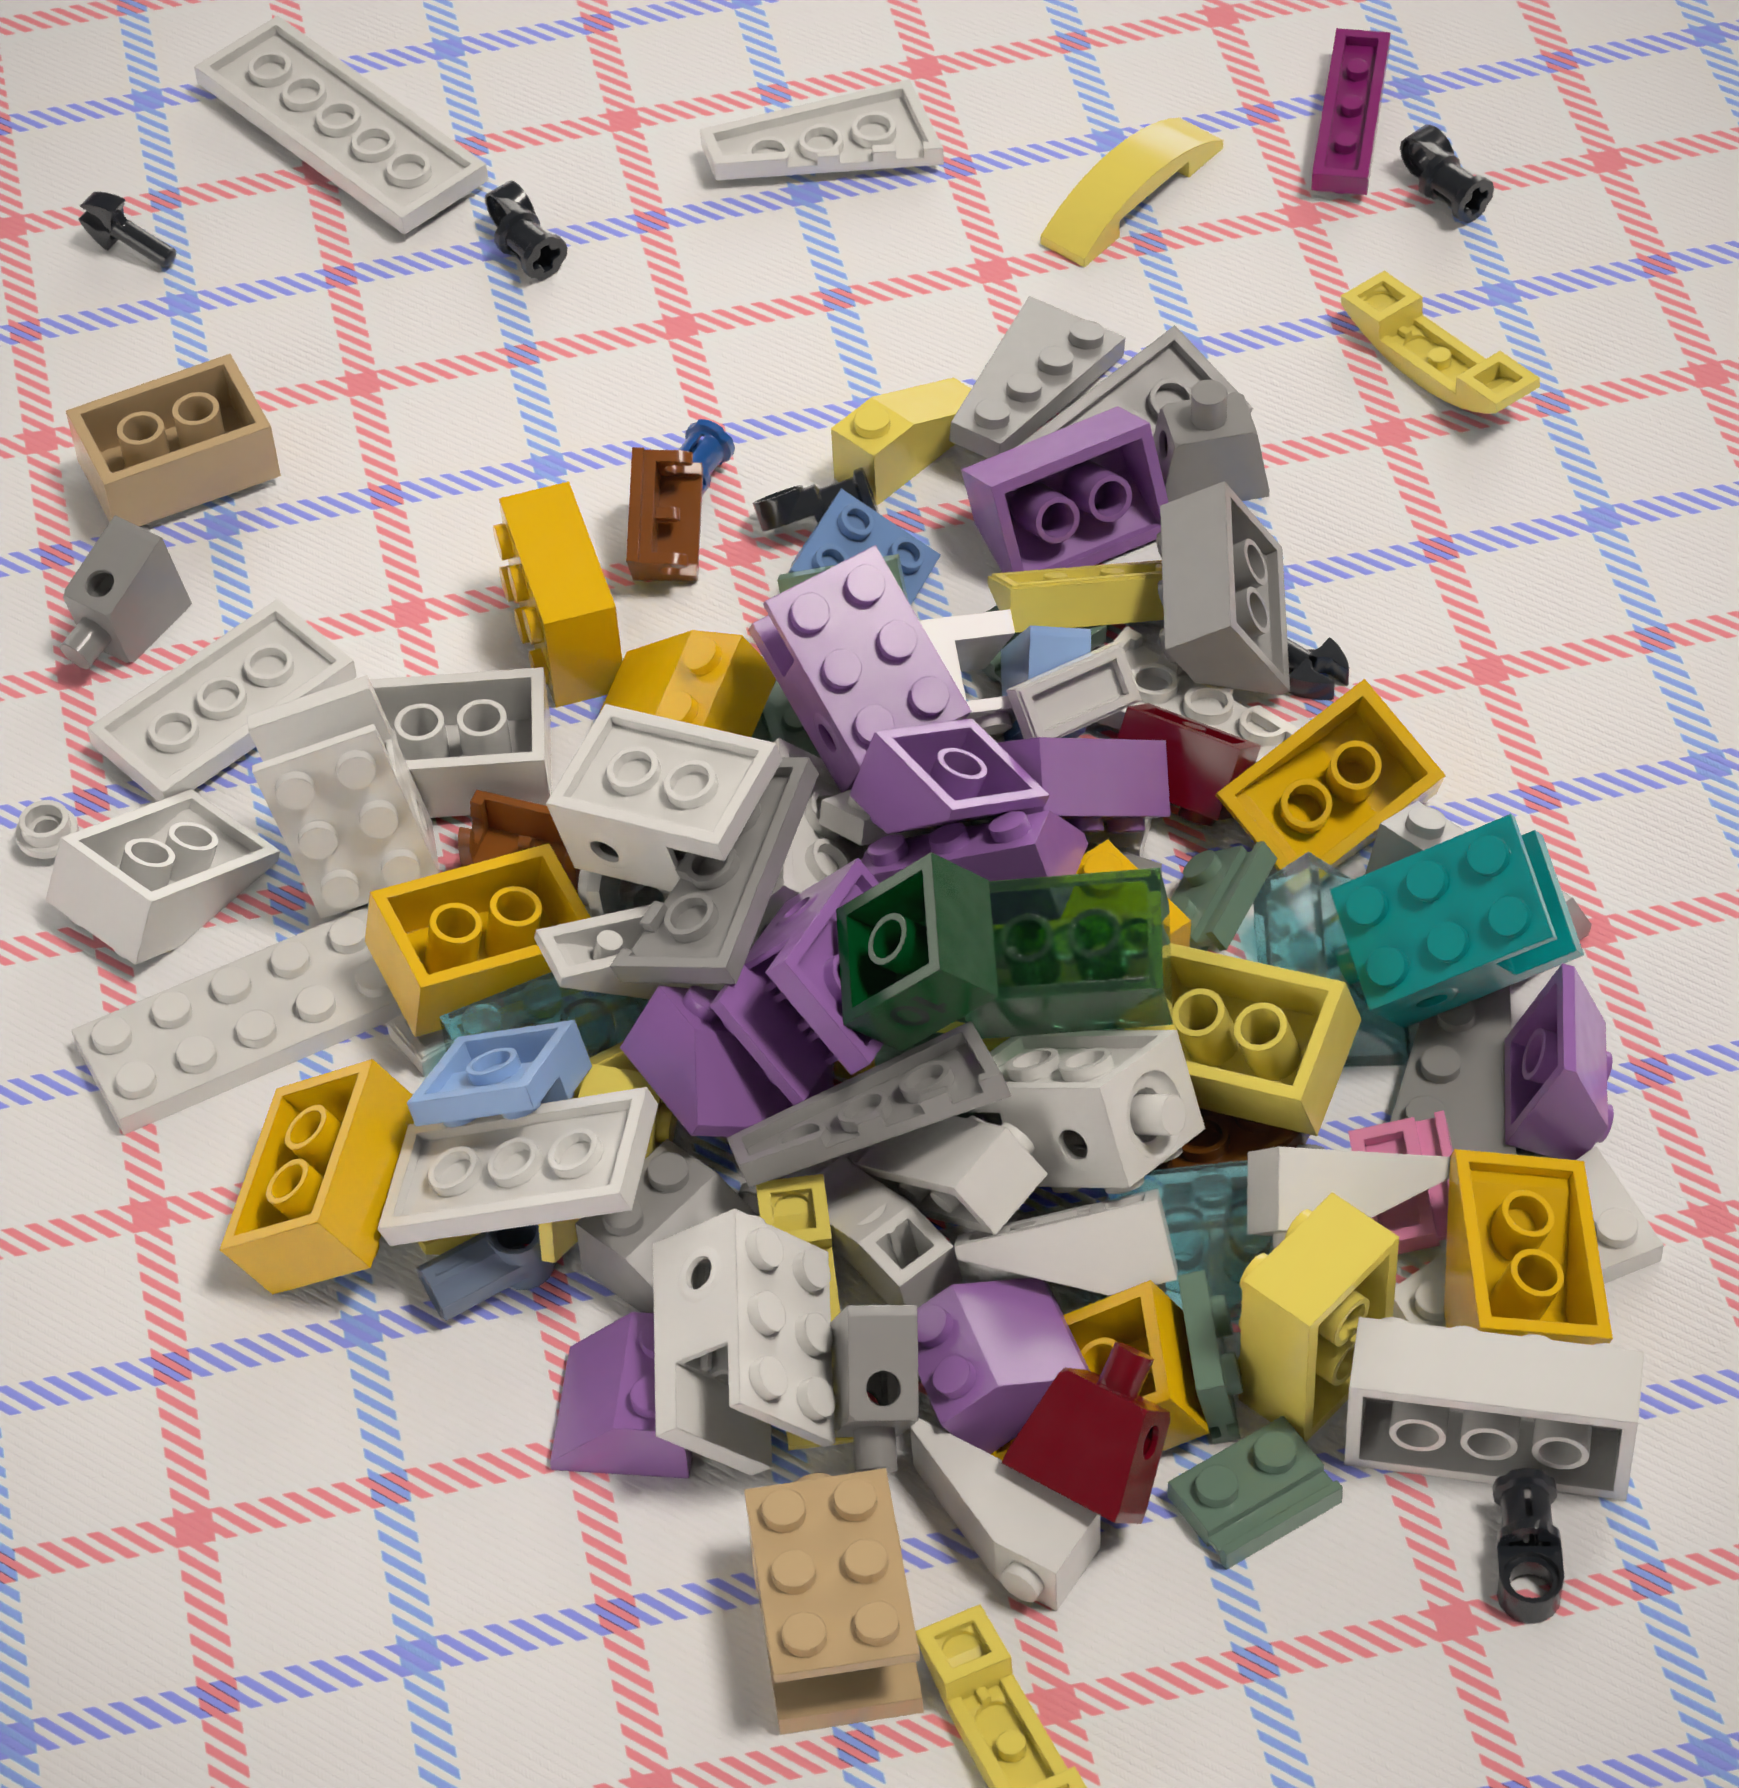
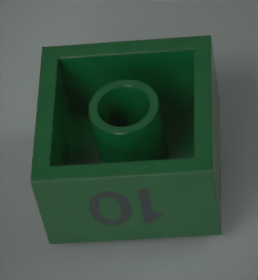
[836,852,999,1051]

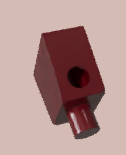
[1001,1342,1171,1524]

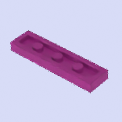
[1311,28,1391,195]

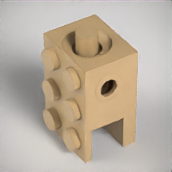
[744,1468,924,1735]

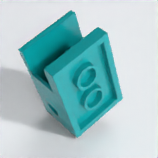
[1329,814,1584,1028]

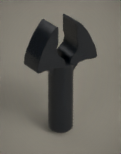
[78,192,176,268]
[1287,637,1349,700]

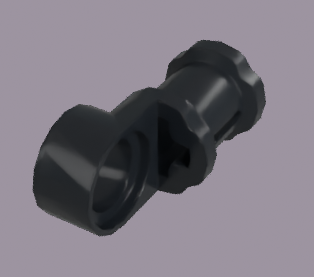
[1400,125,1494,223]
[485,181,567,280]
[752,467,879,531]
[1492,1468,1564,1623]

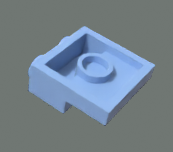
[407,1020,592,1127]

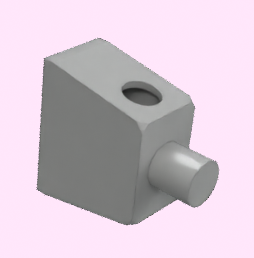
[1153,379,1270,502]
[60,515,192,669]
[830,1305,919,1473]

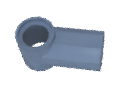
[416,1224,555,1321]

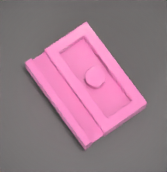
[1348,1110,1453,1254]

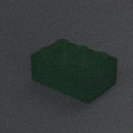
[964,868,1173,1039]

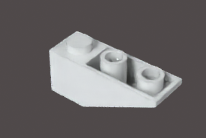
[819,1157,964,1308]

